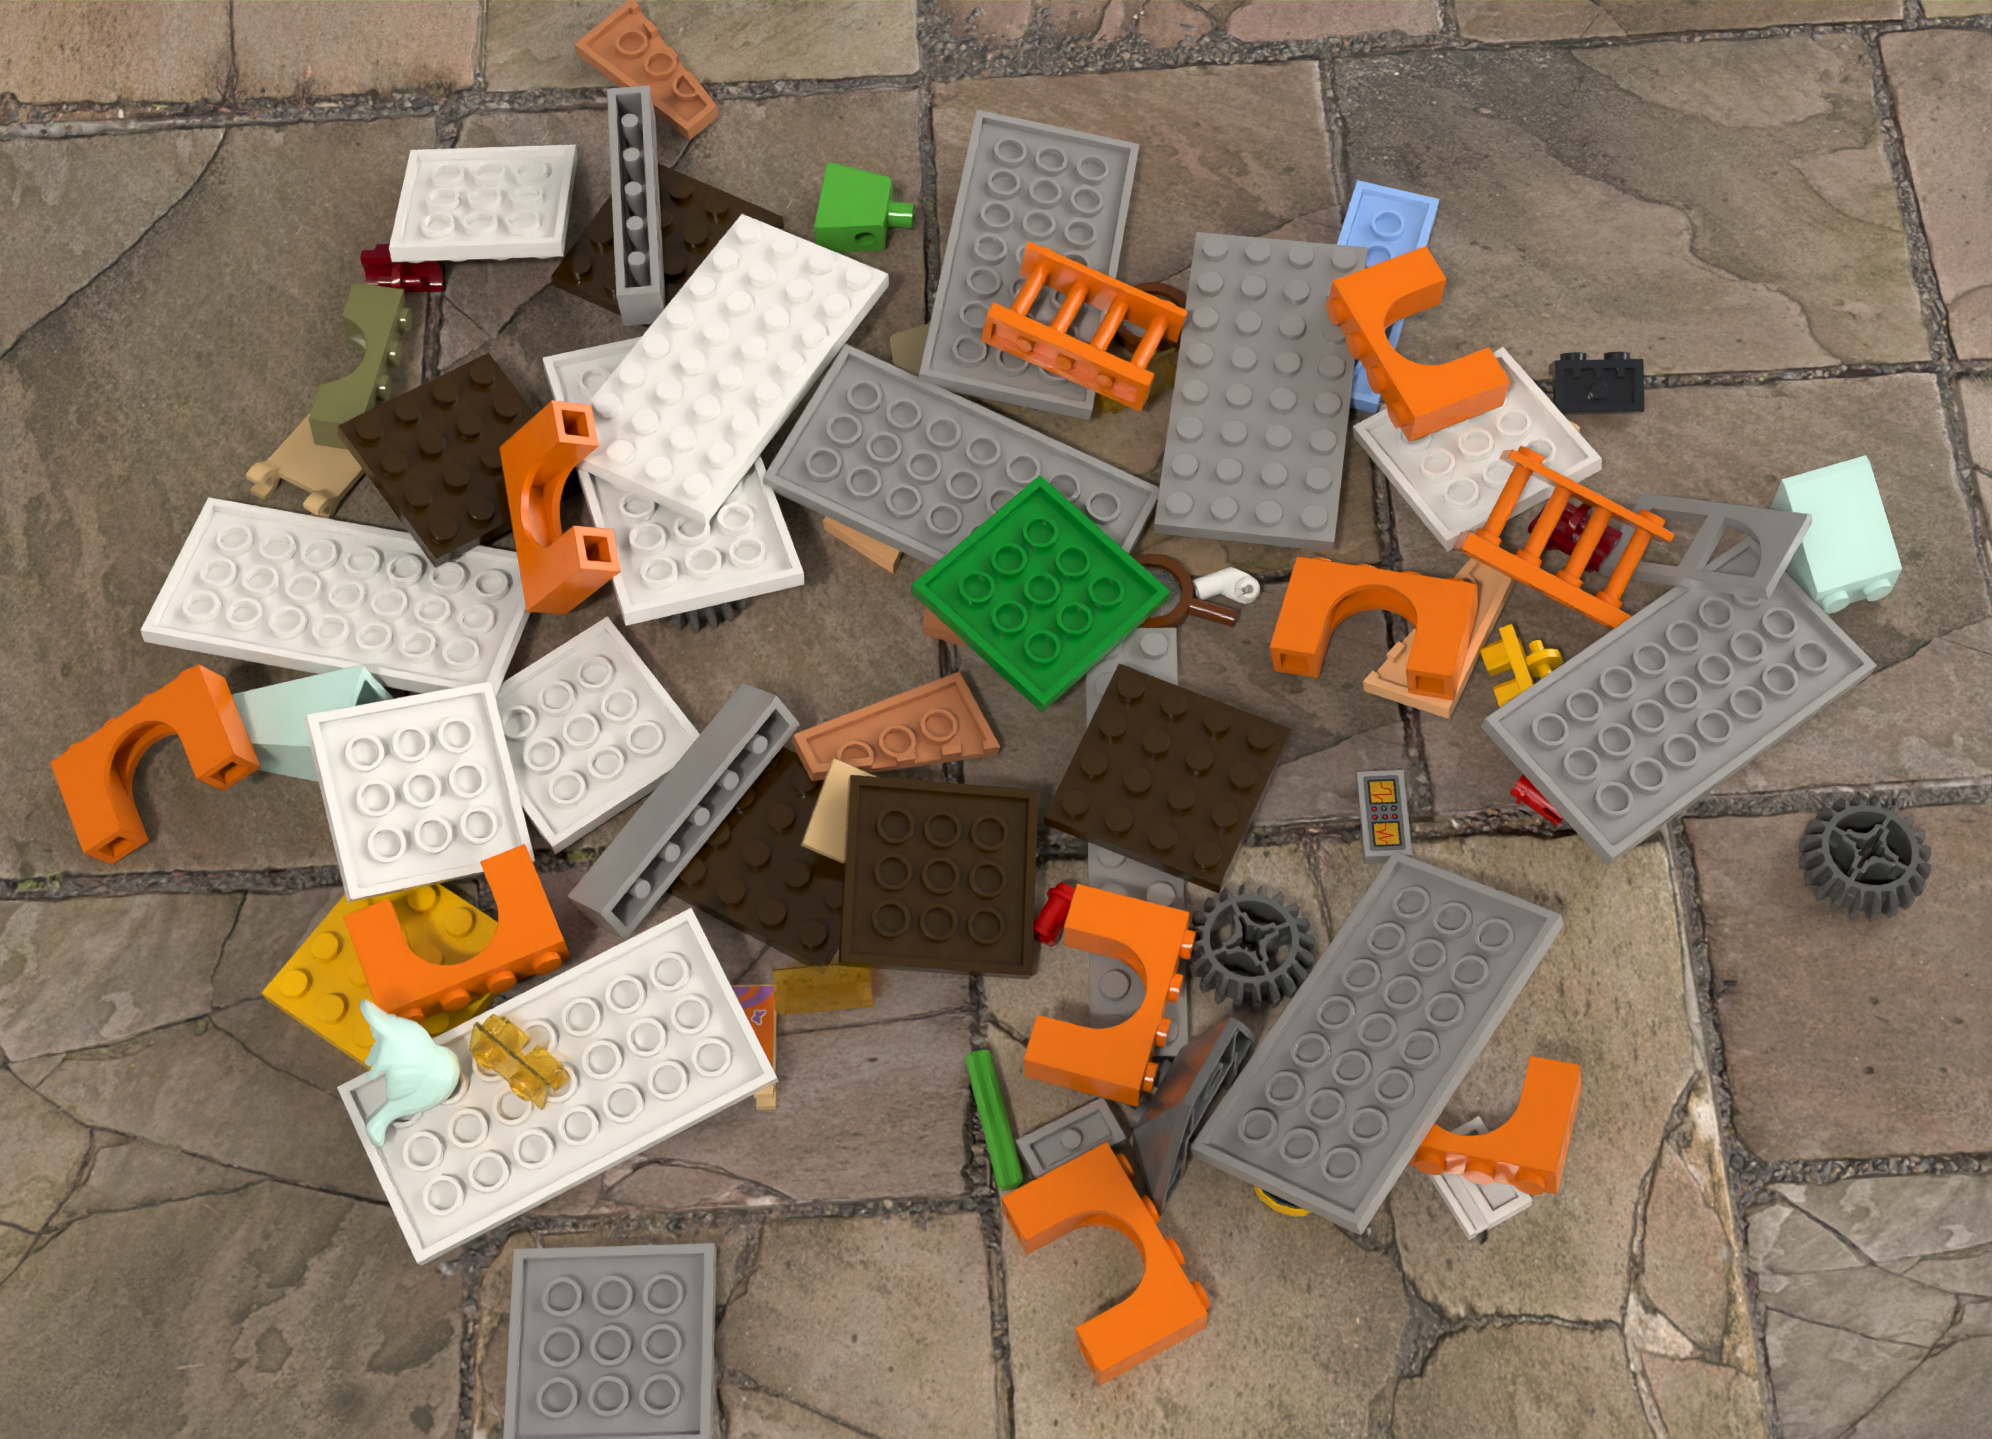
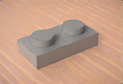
[1016,1097,1127,1180]

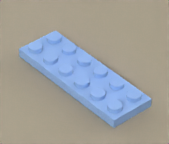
[1337,180,1440,414]

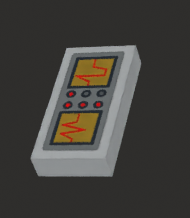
[1356,770,1412,864]

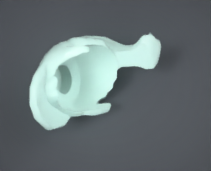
[359,999,460,1148]

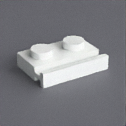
[1428,1116,1533,1240]

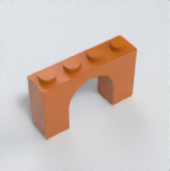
[1326,246,1510,442]
[499,400,621,615]
[1270,556,1478,701]
[50,664,261,865]
[343,844,571,1025]
[1023,884,1196,1107]
[1408,1056,1582,1195]
[1001,1142,1211,1385]

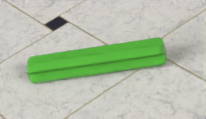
[965,1049,1024,1191]

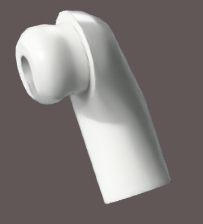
[1192,567,1260,604]

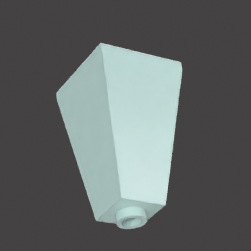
[232,666,394,782]

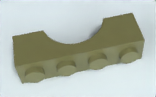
[308,282,413,449]

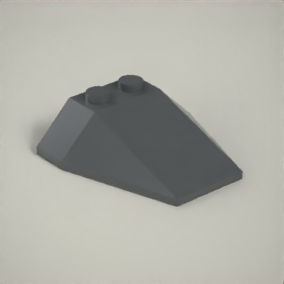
[1129,1017,1256,1216]

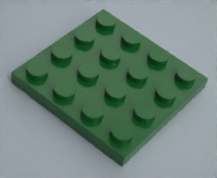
[911,475,1171,713]

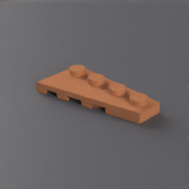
[574,0,719,141]
[792,671,1000,781]

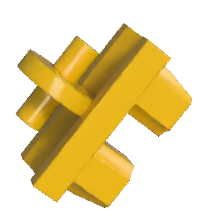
[1480,624,1563,707]

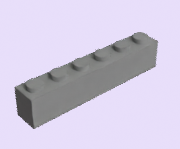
[607,85,666,326]
[567,683,800,940]

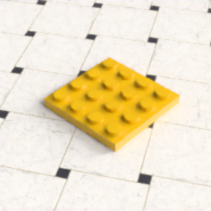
[262,884,499,1070]

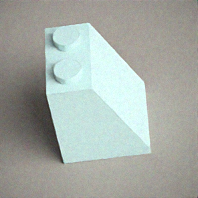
[1770,455,1902,614]

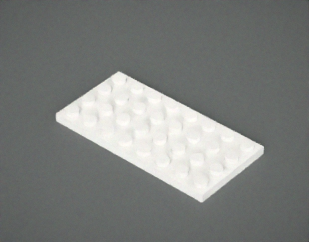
[575,214,889,525]
[543,337,804,626]
[140,497,531,698]
[337,908,779,1266]

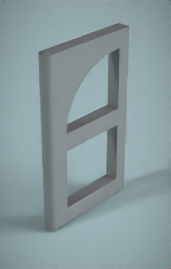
[1600,493,1812,600]

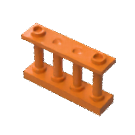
[981,241,1188,412]
[1453,446,1675,630]

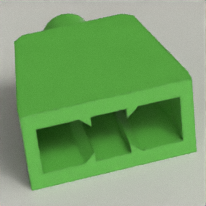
[814,163,916,253]

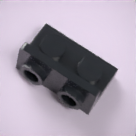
[1549,352,1644,415]

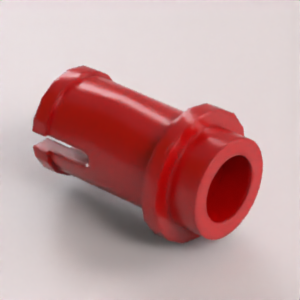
[1510,774,1563,827]
[1034,883,1075,947]

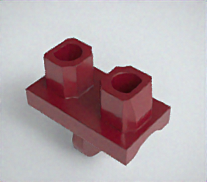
[360,244,445,300]
[1527,499,1623,573]

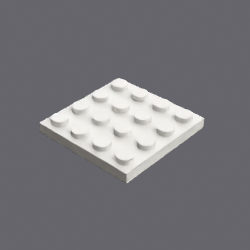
[389,145,578,263]
[1353,347,1602,552]
[495,616,700,855]
[304,681,535,903]

